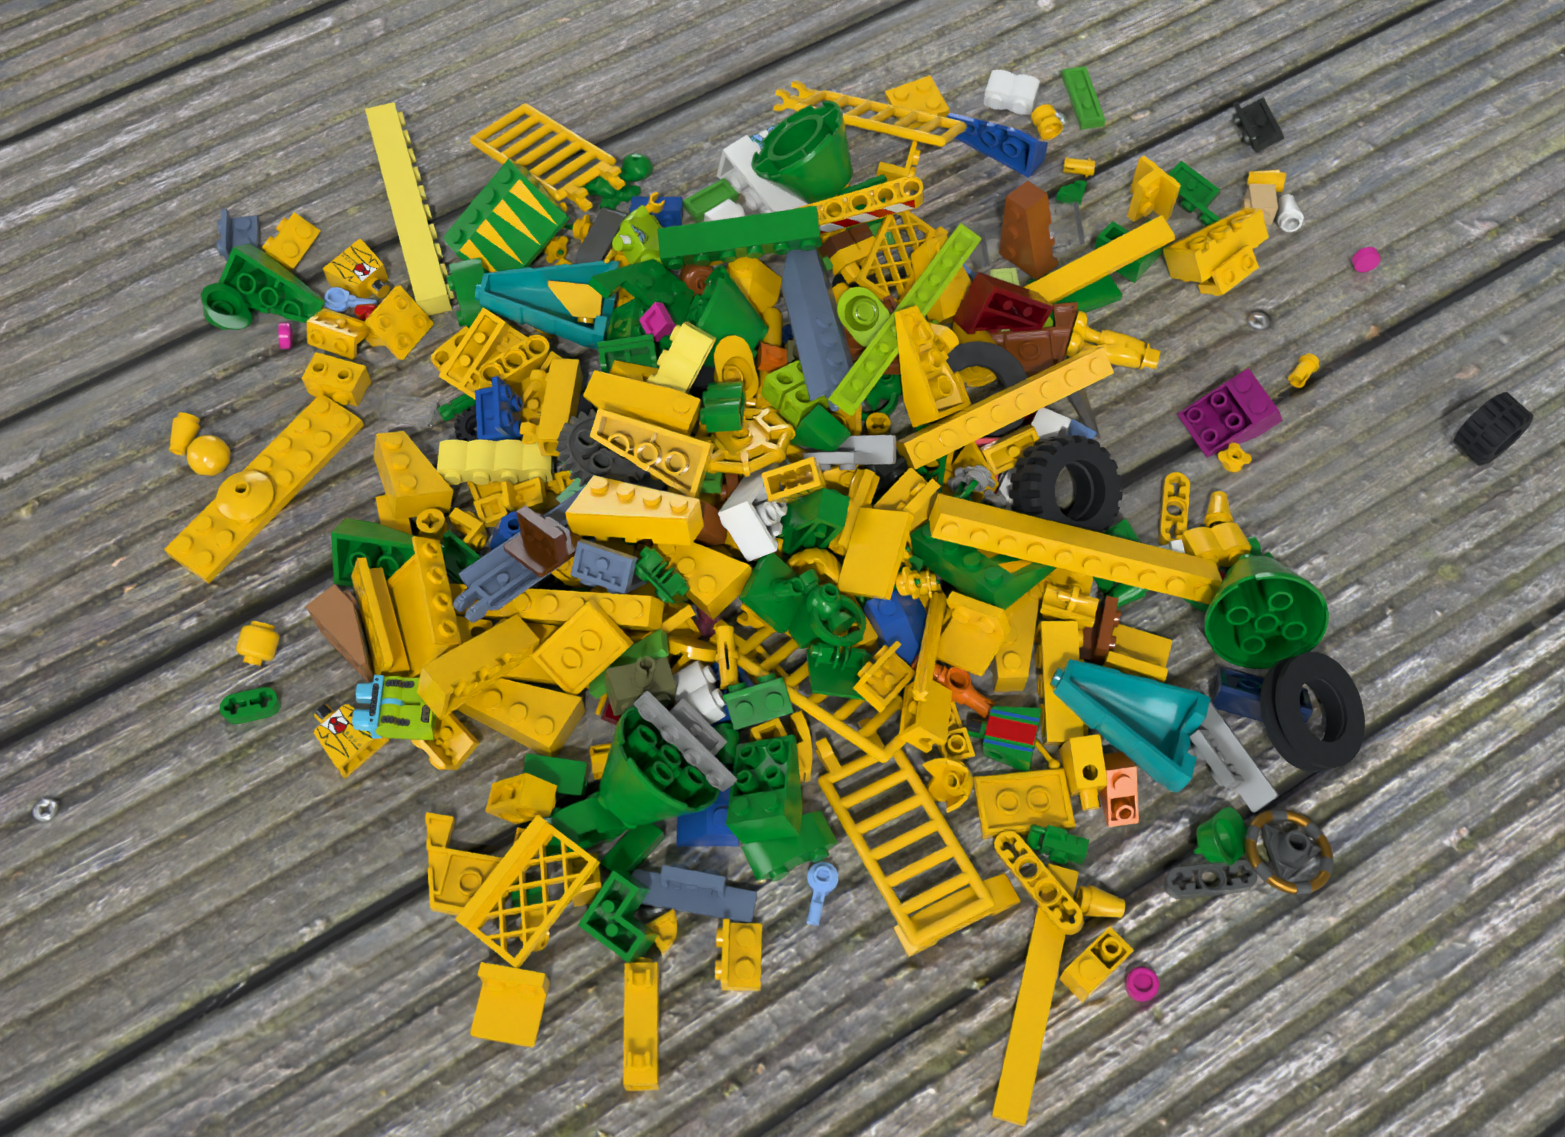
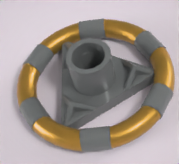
[1244,809,1334,895]

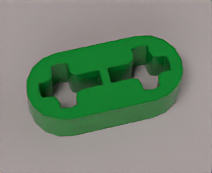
[219,687,281,724]

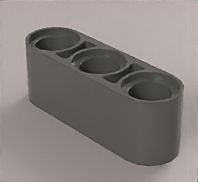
[575,207,628,264]

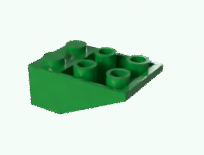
[726,735,803,844]

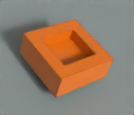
[758,343,787,373]

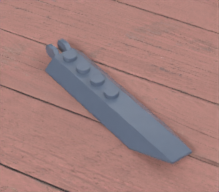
[781,249,864,411]
[453,471,666,623]

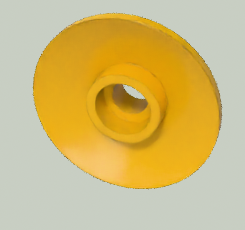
[216,471,274,521]

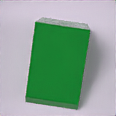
[790,404,851,452]

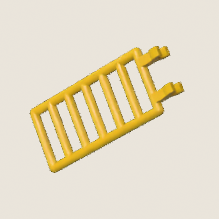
[773,80,967,147]
[470,103,625,212]
[709,603,907,763]
[815,717,994,946]

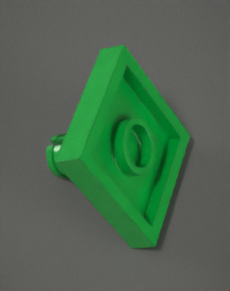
[739,552,805,633]

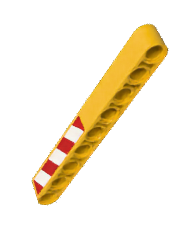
[709,176,924,266]

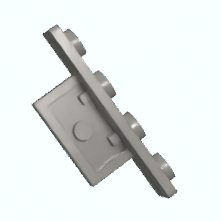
[794,435,896,471]
[634,691,737,792]
[1190,700,1279,812]

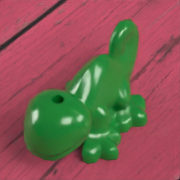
[582,153,653,210]

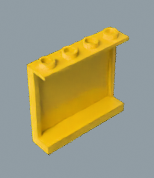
[368,536,462,678]

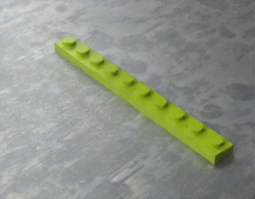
[828,223,982,417]

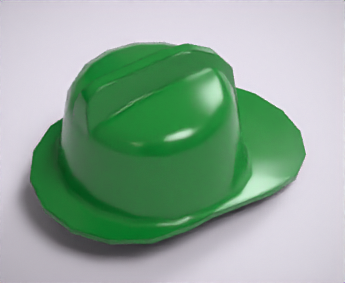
[201,283,252,330]
[1193,807,1247,866]

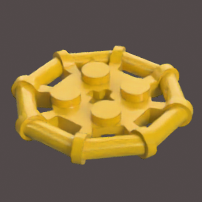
[695,407,795,477]

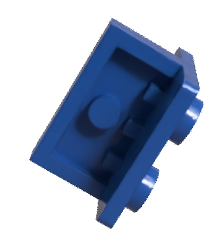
[475,376,523,442]

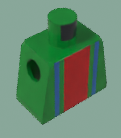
[968,706,1041,772]

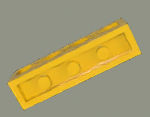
[351,557,410,678]

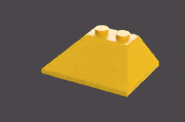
[439,308,563,423]

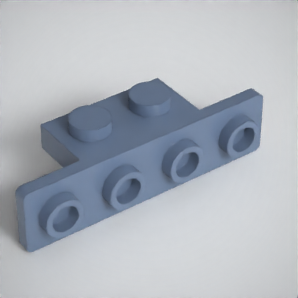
[632,863,757,923]

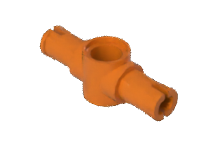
[910,652,995,718]

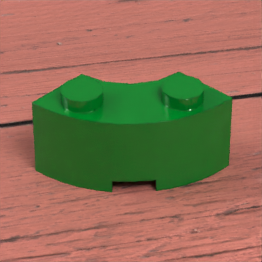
[446,257,495,328]
[544,792,629,857]
[741,811,838,882]

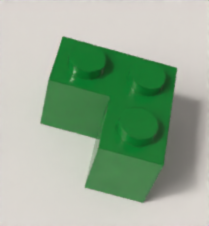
[1094,219,1167,283]
[578,870,658,963]

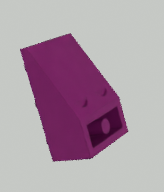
[1177,368,1283,458]

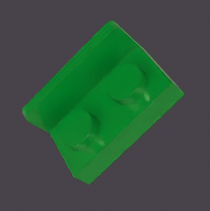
[723,673,794,730]

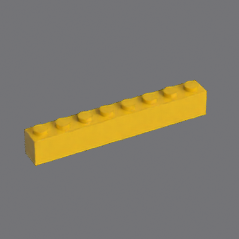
[896,347,1114,470]
[449,584,664,631]

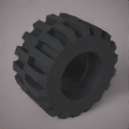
[1453,392,1533,466]

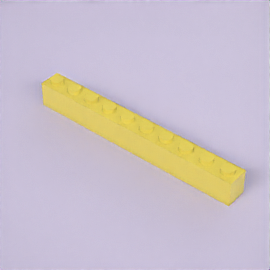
[365,102,454,316]

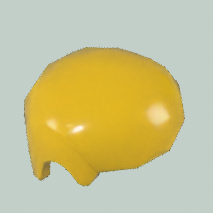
[187,435,231,476]

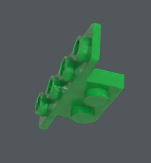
[1168,160,1221,227]

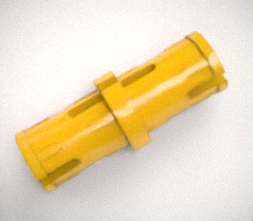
[715,626,740,690]

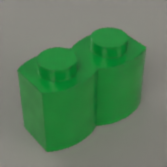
[700,381,746,432]

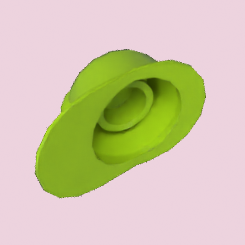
[837,287,891,347]

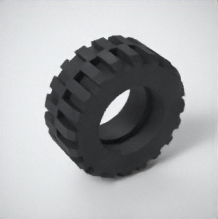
[1009,435,1123,534]

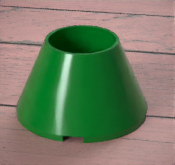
[751,101,853,204]

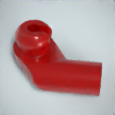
[354,304,377,321]

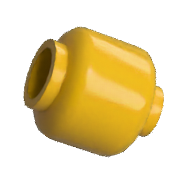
[236,621,280,666]

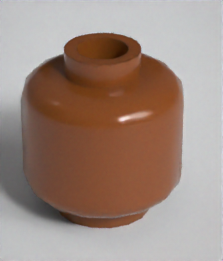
[679,264,713,297]

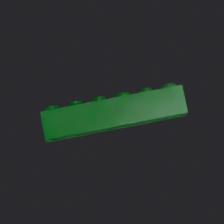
[657,206,822,270]

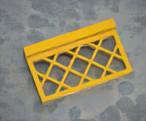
[856,211,948,307]
[455,814,600,969]

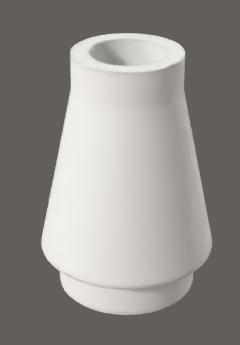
[1277,194,1304,232]

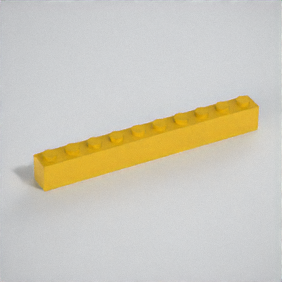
[929,493,1222,604]

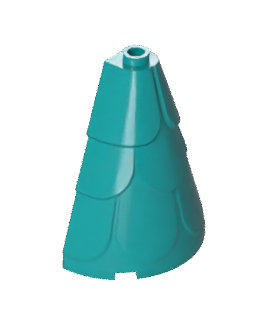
[475,261,619,351]
[1050,659,1211,793]

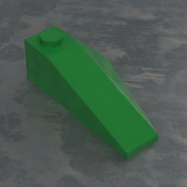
[218,243,326,323]
[331,518,446,587]

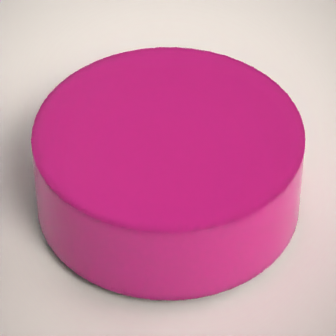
[1352,247,1381,272]
[278,322,293,349]
[1125,967,1159,1002]

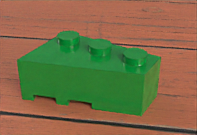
[776,488,850,555]

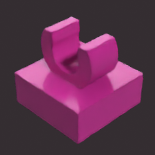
[639,302,676,342]

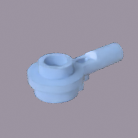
[324,287,378,312]
[807,862,838,926]

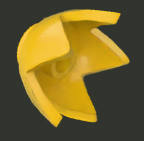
[922,756,973,813]

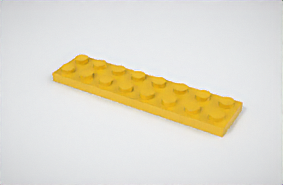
[164,395,364,584]

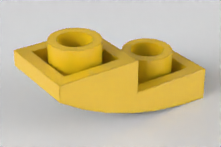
[937,701,975,761]

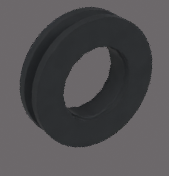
[930,342,1028,447]
[1260,652,1365,772]

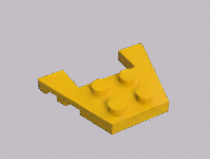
[425,812,525,922]

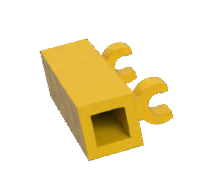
[519,359,583,456]
[623,958,659,1091]

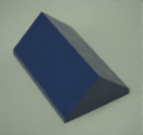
[1211,665,1313,724]

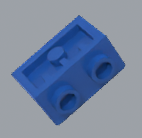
[629,197,683,227]

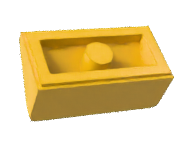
[979,425,1040,476]

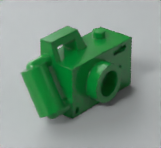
[1025,824,1089,865]

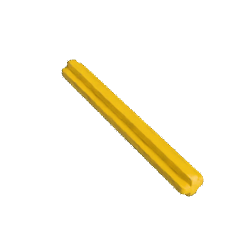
[912,592,947,702]

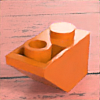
[1099,752,1139,827]

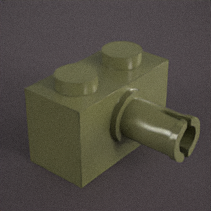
[604,656,677,716]

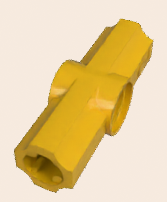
[829,469,880,556]

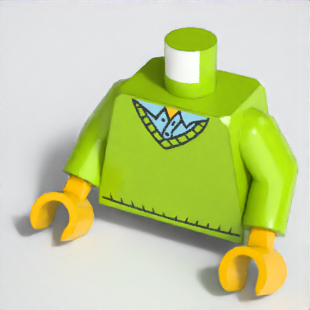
[612,192,668,269]

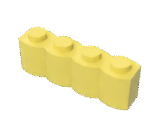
[646,322,717,394]
[437,439,555,485]

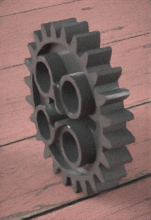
[556,409,646,487]

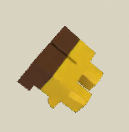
[817,223,880,284]

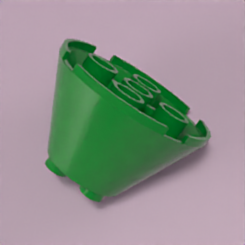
[684,265,769,368]
[1204,554,1329,669]
[597,706,720,829]

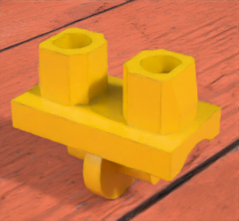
[1040,584,1099,630]

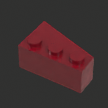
[952,272,1054,334]

